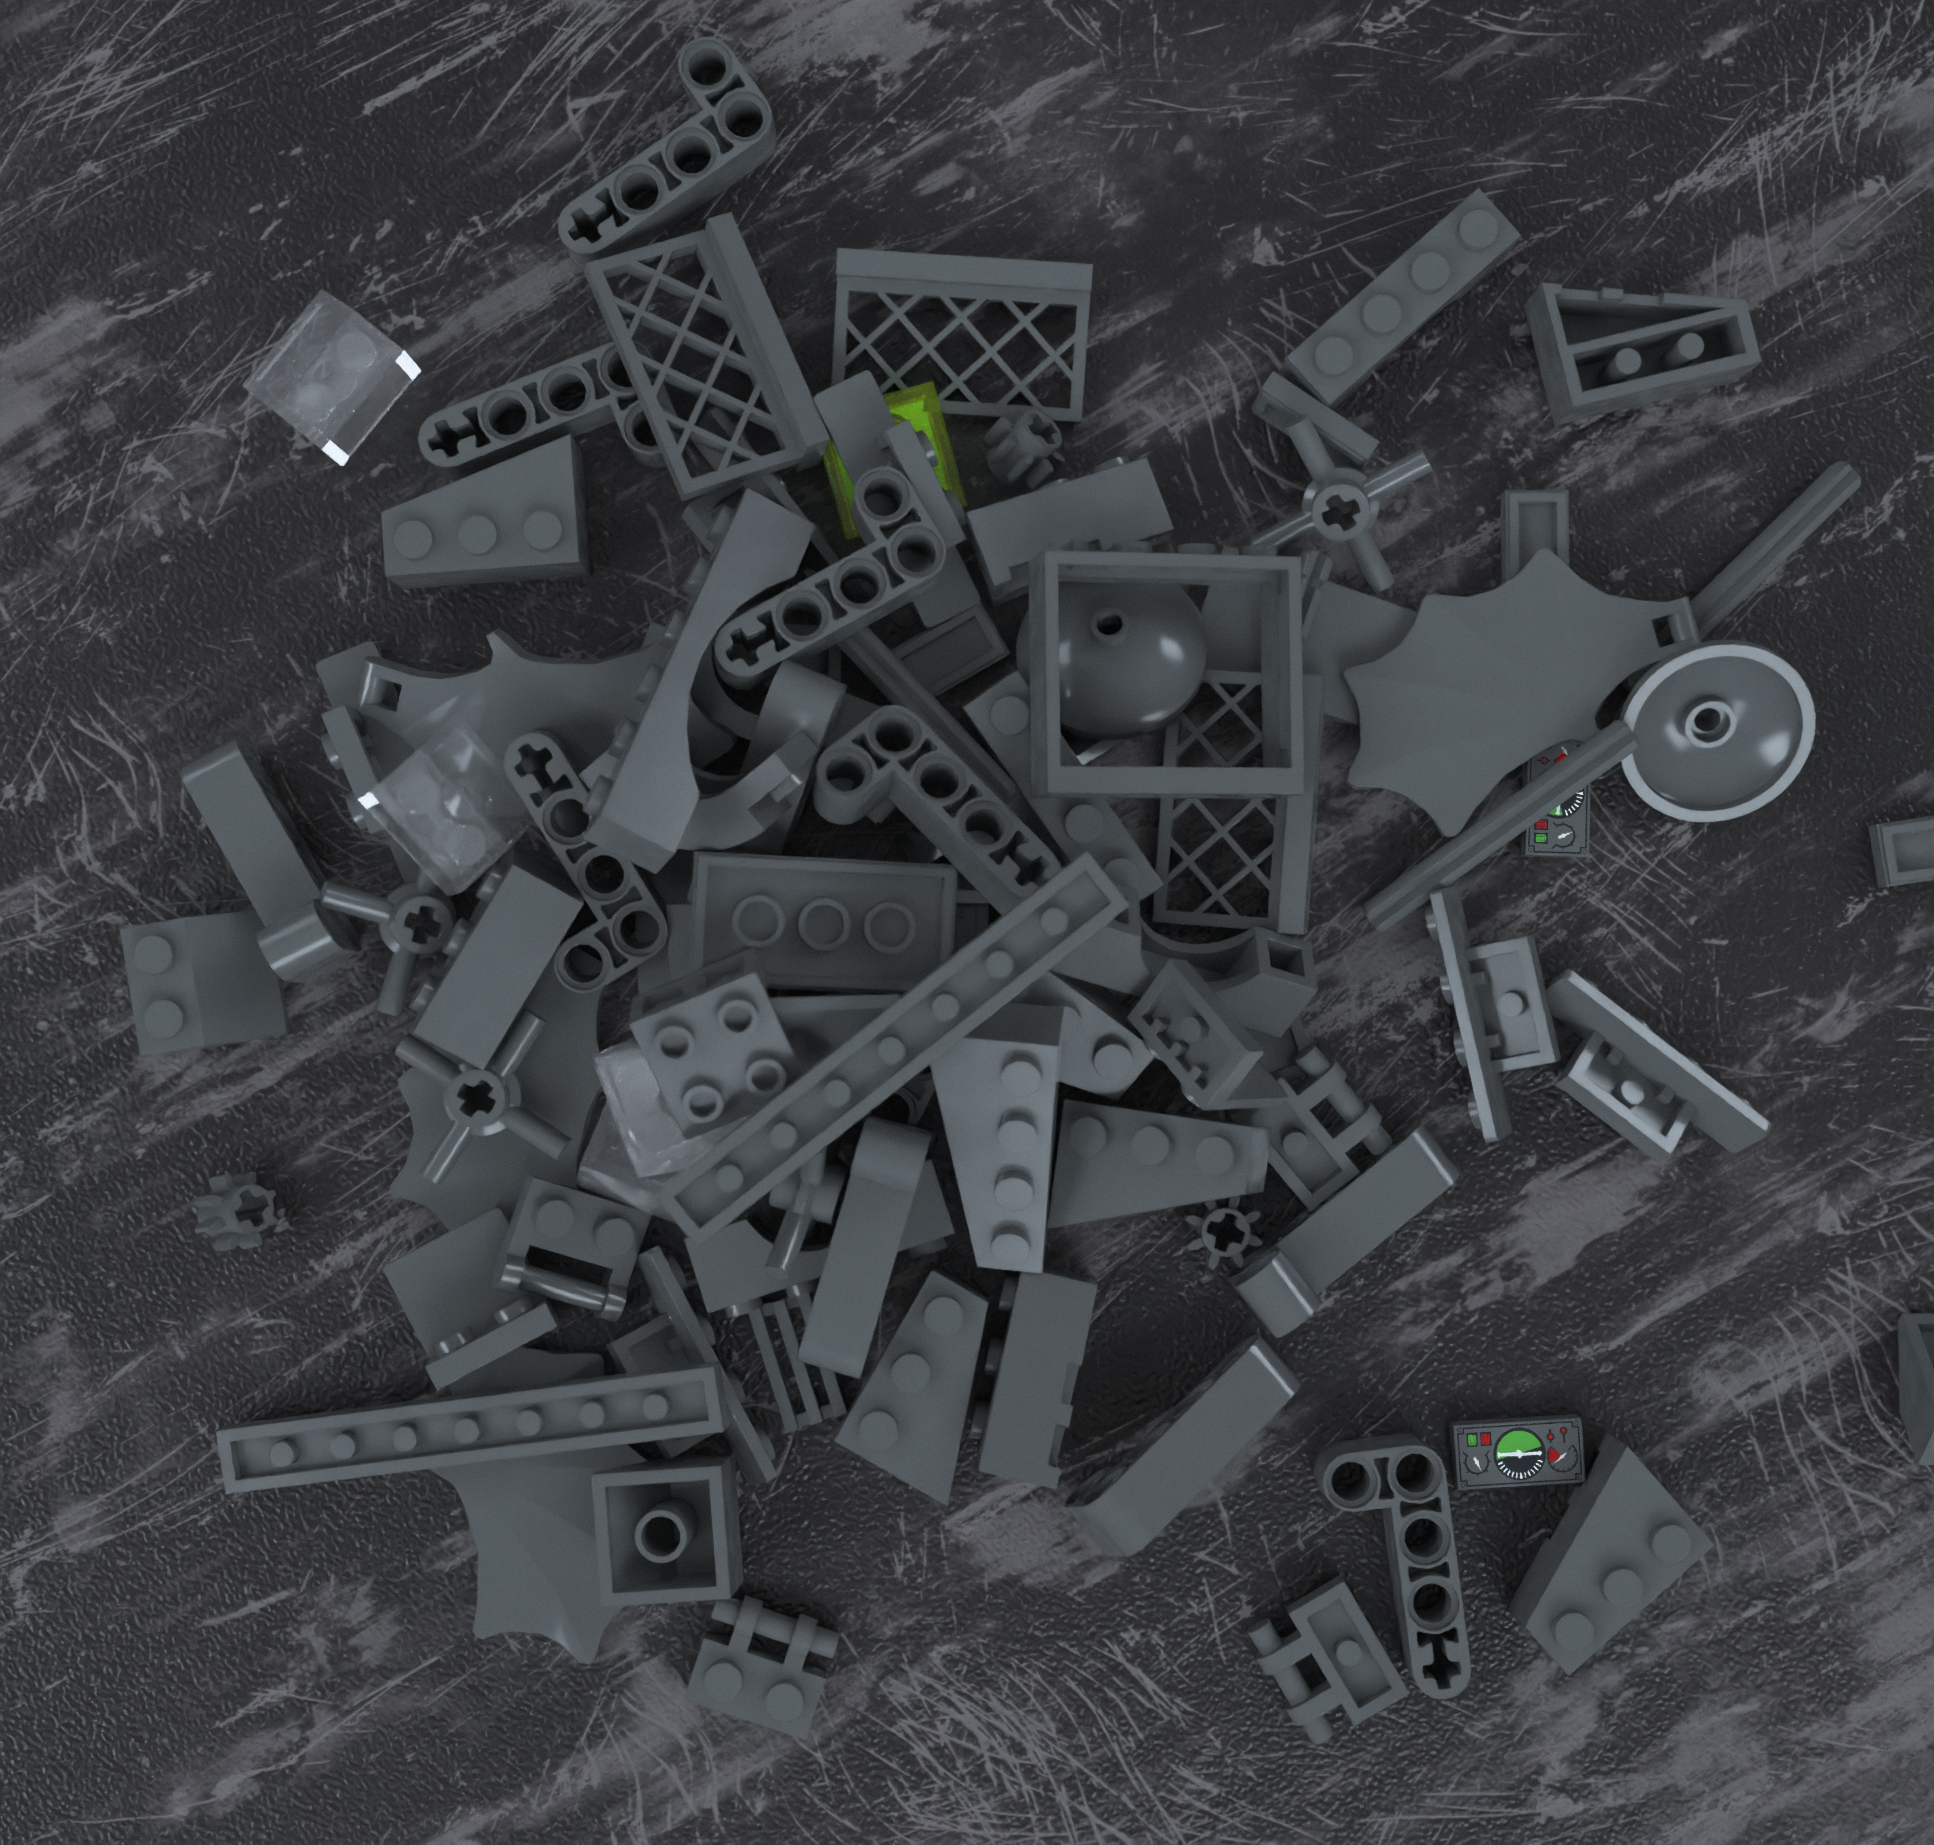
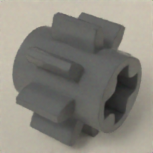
[983,407,1065,490]
[192,1171,278,1252]
[1183,1196,1263,1270]

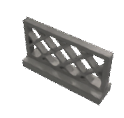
[584,212,831,501]
[831,248,1093,423]
[1152,670,1327,935]

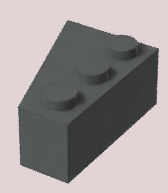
[1524,283,1762,426]
[381,434,591,589]
[966,456,1174,607]
[409,838,584,1070]
[1009,970,1155,1101]
[1047,1100,1272,1229]
[834,1262,988,1507]
[968,1266,1098,1489]
[1507,1432,1714,1676]

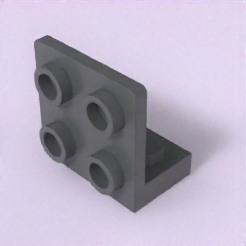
[629,946,804,1139]
[1127,959,1288,1110]
[384,1207,559,1390]

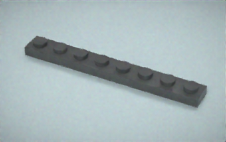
[654,849,1130,1248]
[216,1361,730,1494]

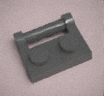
[492,1174,652,1323]

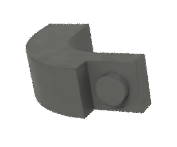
[578,730,819,851]

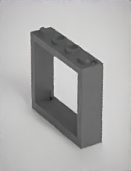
[1028,540,1304,799]

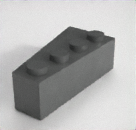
[930,1002,1064,1273]

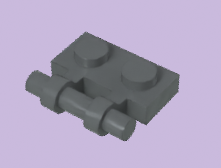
[1228,1043,1393,1211]
[1247,1575,1410,1745]
[684,1595,840,1740]

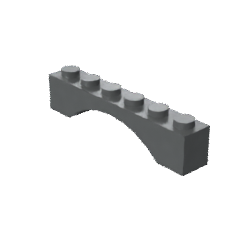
[582,488,817,874]

